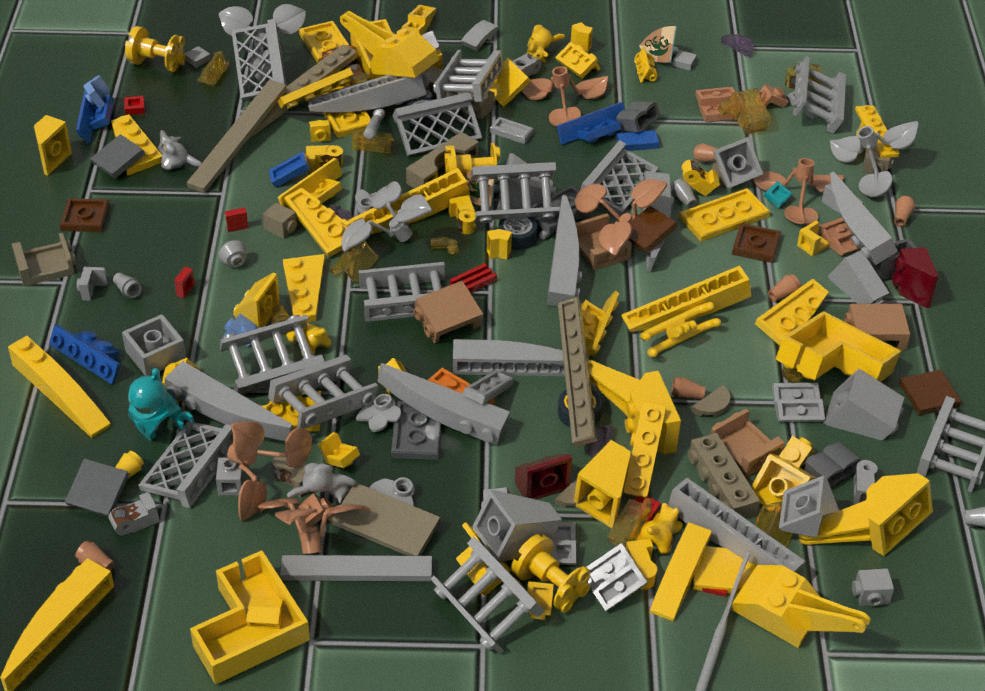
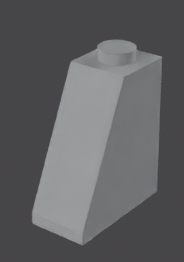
[828,250,889,304]

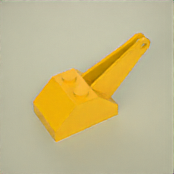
[340,11,439,78]
[588,360,681,454]
[798,473,933,556]
[731,565,871,648]

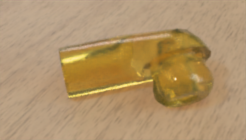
[430,237,459,254]

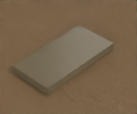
[331,483,441,556]

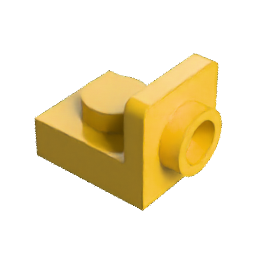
[309,120,331,142]

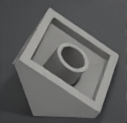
[713,137,763,189]
[779,475,839,537]

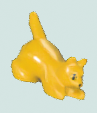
[526,25,565,63]
[286,313,332,356]
[637,503,683,554]

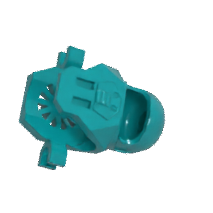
[128,368,194,440]

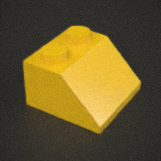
[34,115,72,176]
[234,273,280,328]
[751,454,816,516]

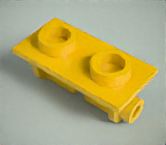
[634,46,658,83]

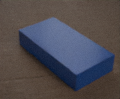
[616,130,659,151]
[269,151,310,188]

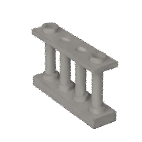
[434,50,503,102]
[792,56,846,134]
[471,162,560,223]
[359,262,445,322]
[220,315,325,395]
[268,355,378,429]
[917,396,985,493]
[431,537,545,654]

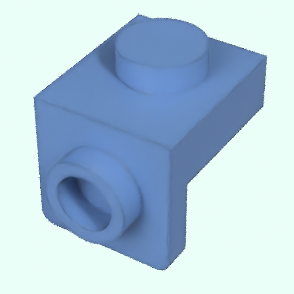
[83,75,110,109]
[222,313,260,347]

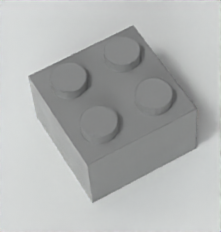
[122,314,186,376]

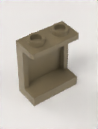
[12,233,77,287]

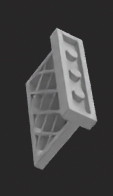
[231,19,287,100]
[393,92,482,157]
[580,140,659,216]
[139,421,233,508]

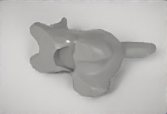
[158,130,202,170]
[287,463,357,504]

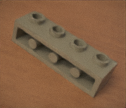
[688,433,760,519]

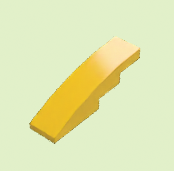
[402,5,436,35]
[650,522,712,621]

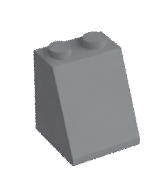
[824,369,904,441]
[472,490,562,561]

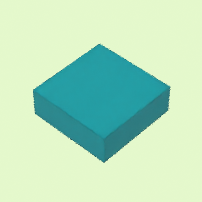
[764,181,793,209]

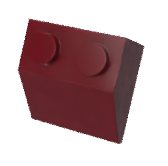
[892,247,939,308]
[515,454,572,500]

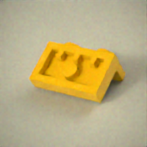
[555,42,600,79]

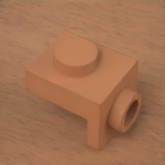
[754,84,788,110]
[295,493,334,527]

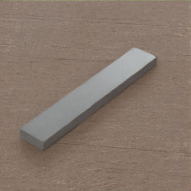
[280,555,432,581]

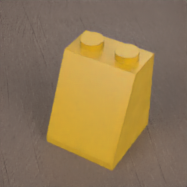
[574,440,631,529]

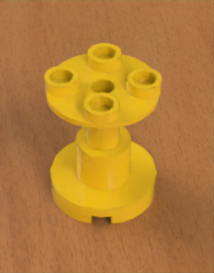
[125,26,185,72]
[445,142,500,183]
[511,534,591,613]

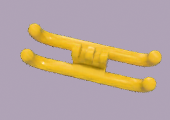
[640,302,721,357]

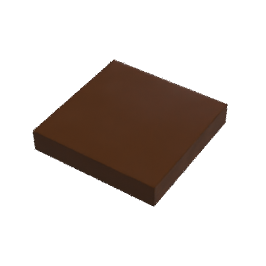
[60,198,110,232]
[629,206,678,253]
[732,223,781,263]
[899,370,962,415]

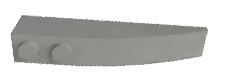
[308,74,427,112]
[643,171,674,273]
[830,171,898,265]
[546,195,582,307]
[453,339,589,376]
[164,361,293,441]
[378,363,510,445]
[668,478,805,572]

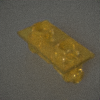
[197,51,230,85]
[351,130,393,153]

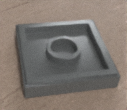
[90,134,145,179]
[65,459,130,517]

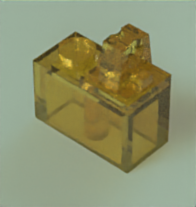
[718,88,771,134]

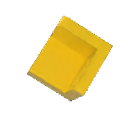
[797,220,829,256]

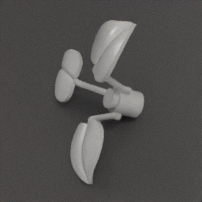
[219,4,306,83]
[830,121,919,198]
[341,181,432,253]

